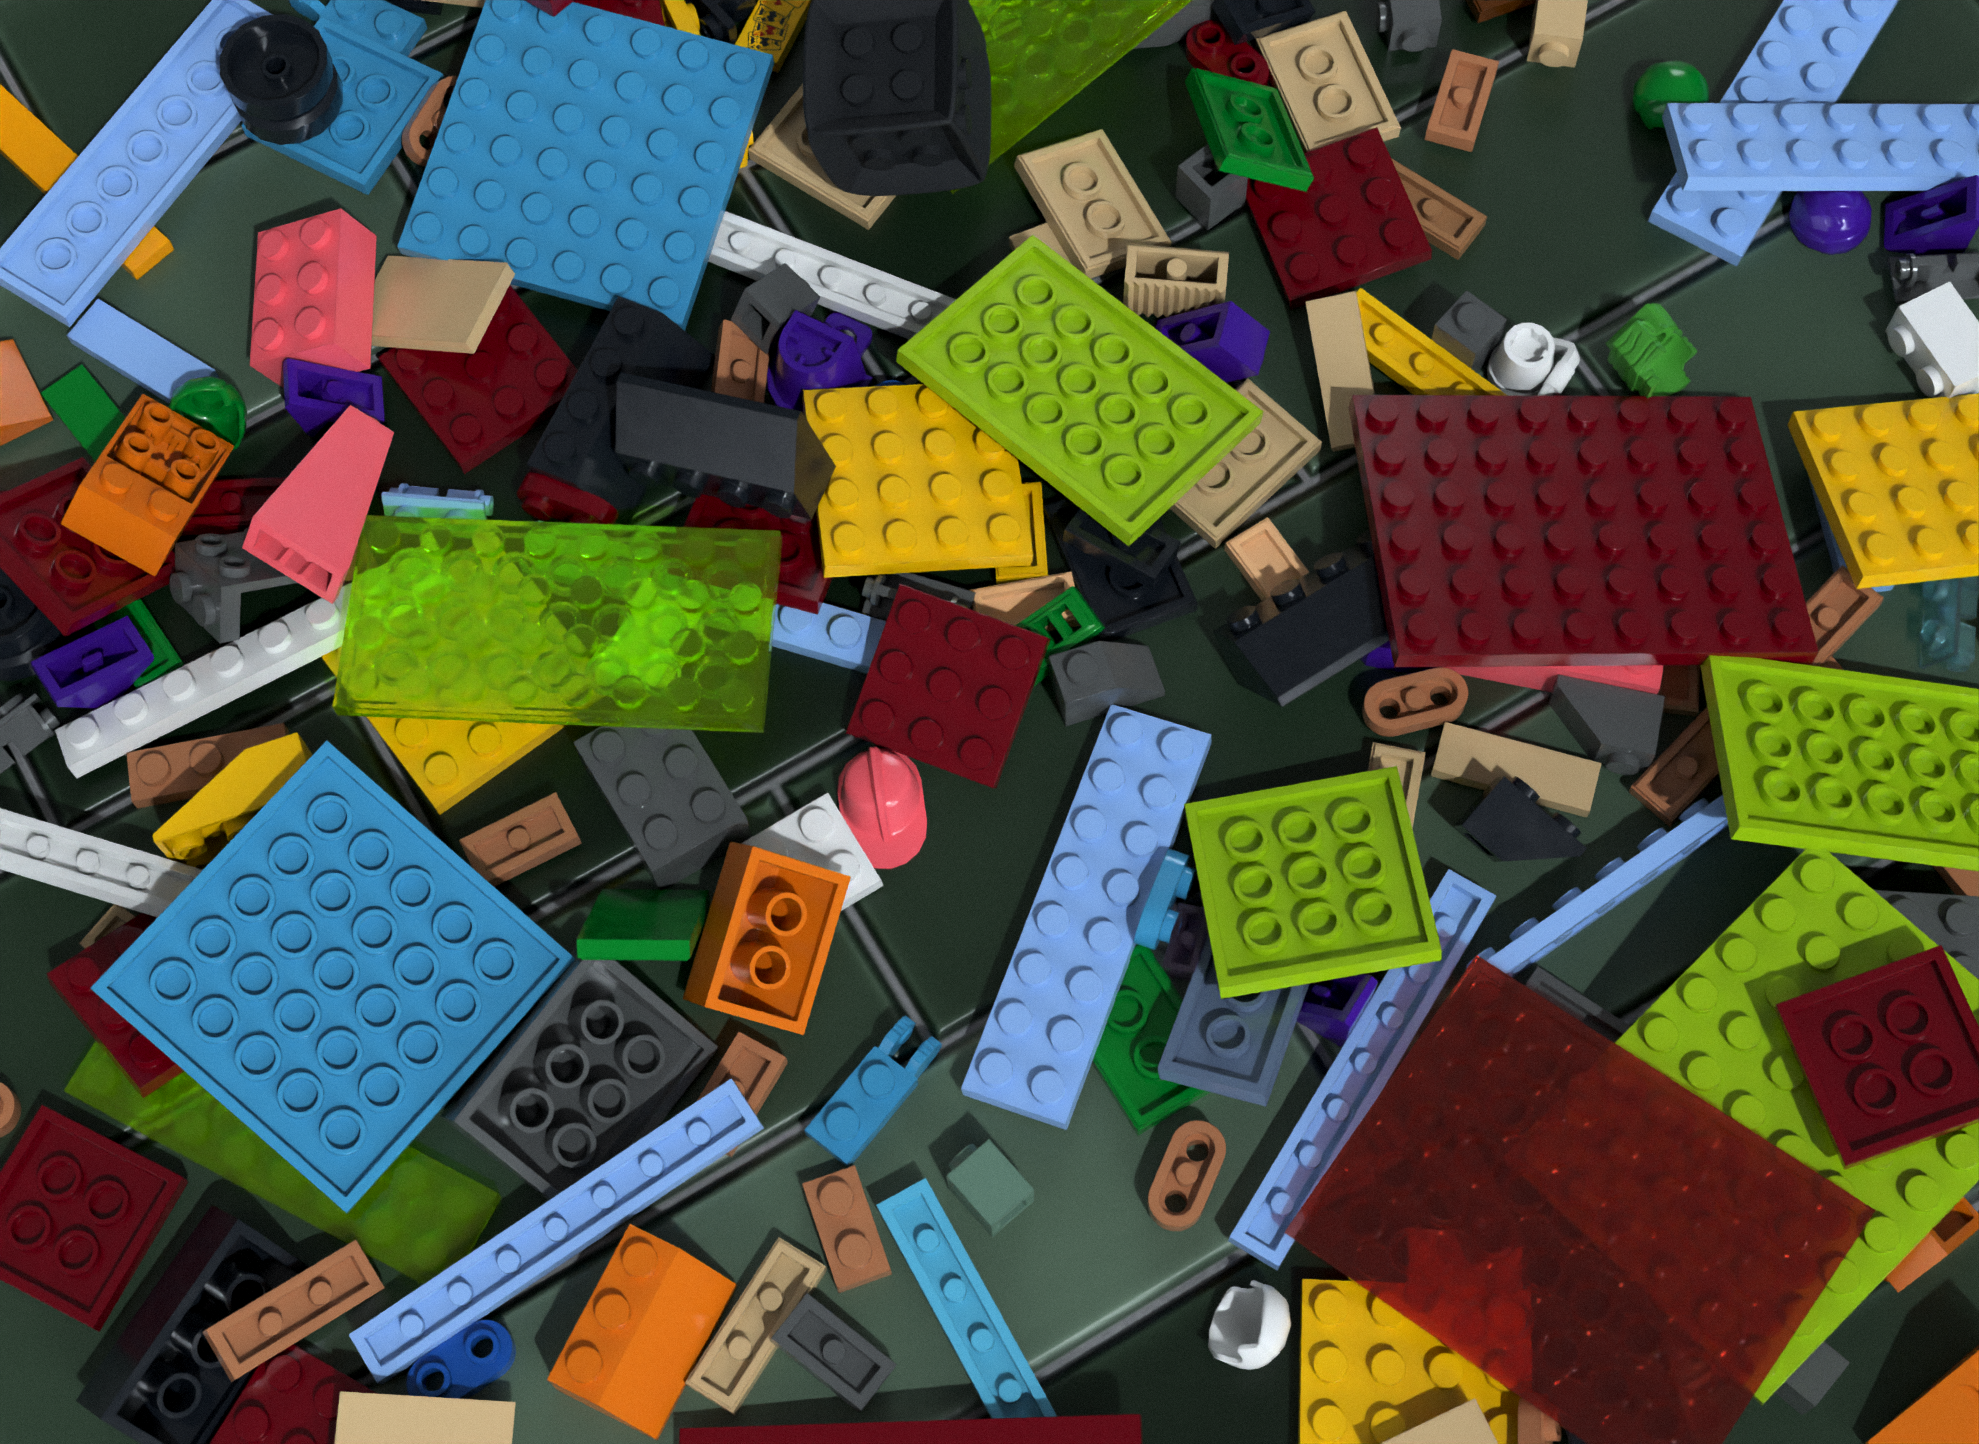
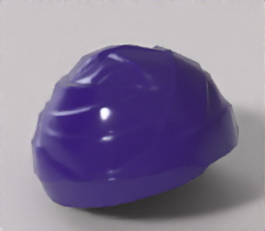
[1789,191,1872,255]

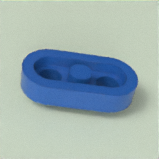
[406,1320,516,1399]

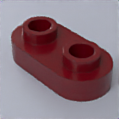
[1185,20,1269,86]
[517,472,619,537]

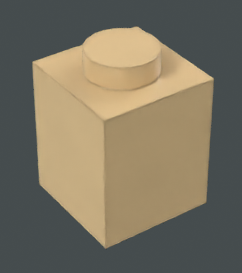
[1527,0,1588,68]

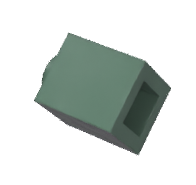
[946,1139,1034,1237]

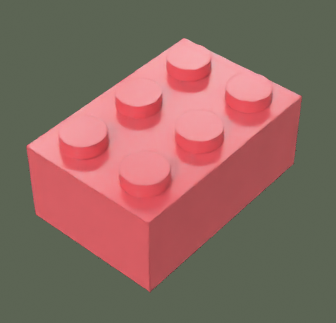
[250,208,377,388]

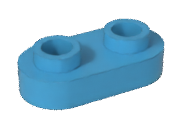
[1134,848,1196,950]

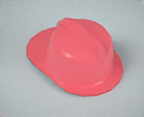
[837,747,927,869]

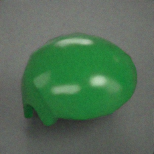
[1633,60,1709,130]
[168,376,247,451]

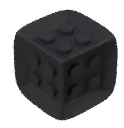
[803,0,992,196]

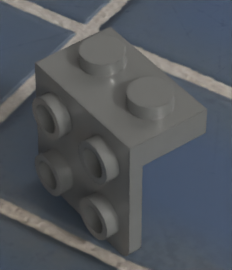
[169,527,297,643]

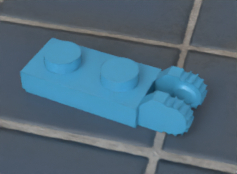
[289,0,428,57]
[804,1015,942,1168]

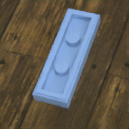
[66,299,219,403]

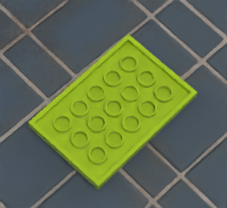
[896,235,1264,546]
[1700,655,1979,871]

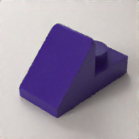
[283,358,385,437]

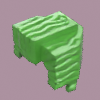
[1605,303,1698,398]

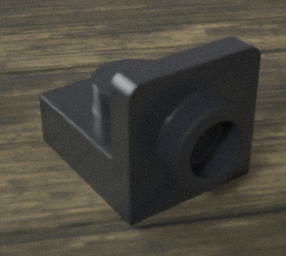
[699,0,758,45]

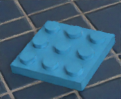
[241,16,444,195]

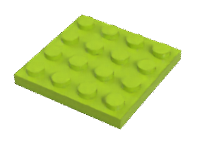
[1184,766,1442,999]

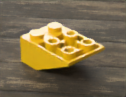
[152,732,312,869]

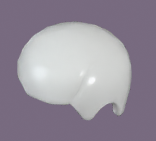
[1208,1280,1291,1370]

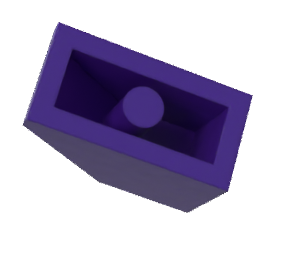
[1155,301,1270,383]

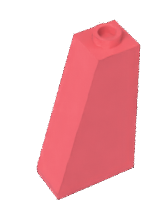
[242,405,394,604]

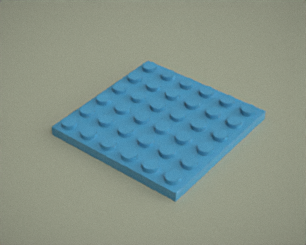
[397,0,775,331]
[90,740,576,1214]

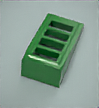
[1015,586,1105,687]

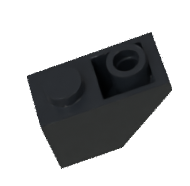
[1453,776,1587,862]

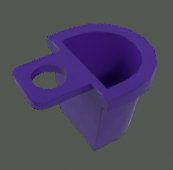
[767,310,874,415]

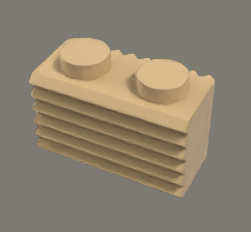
[1123,244,1229,318]

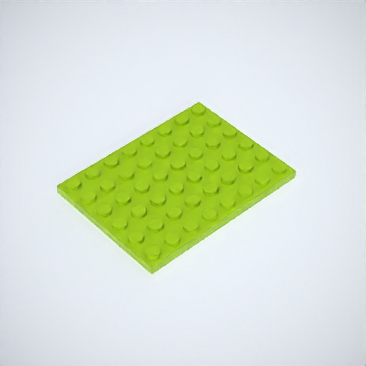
[1503,849,1979,1406]

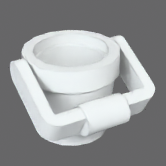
[1487,323,1580,396]

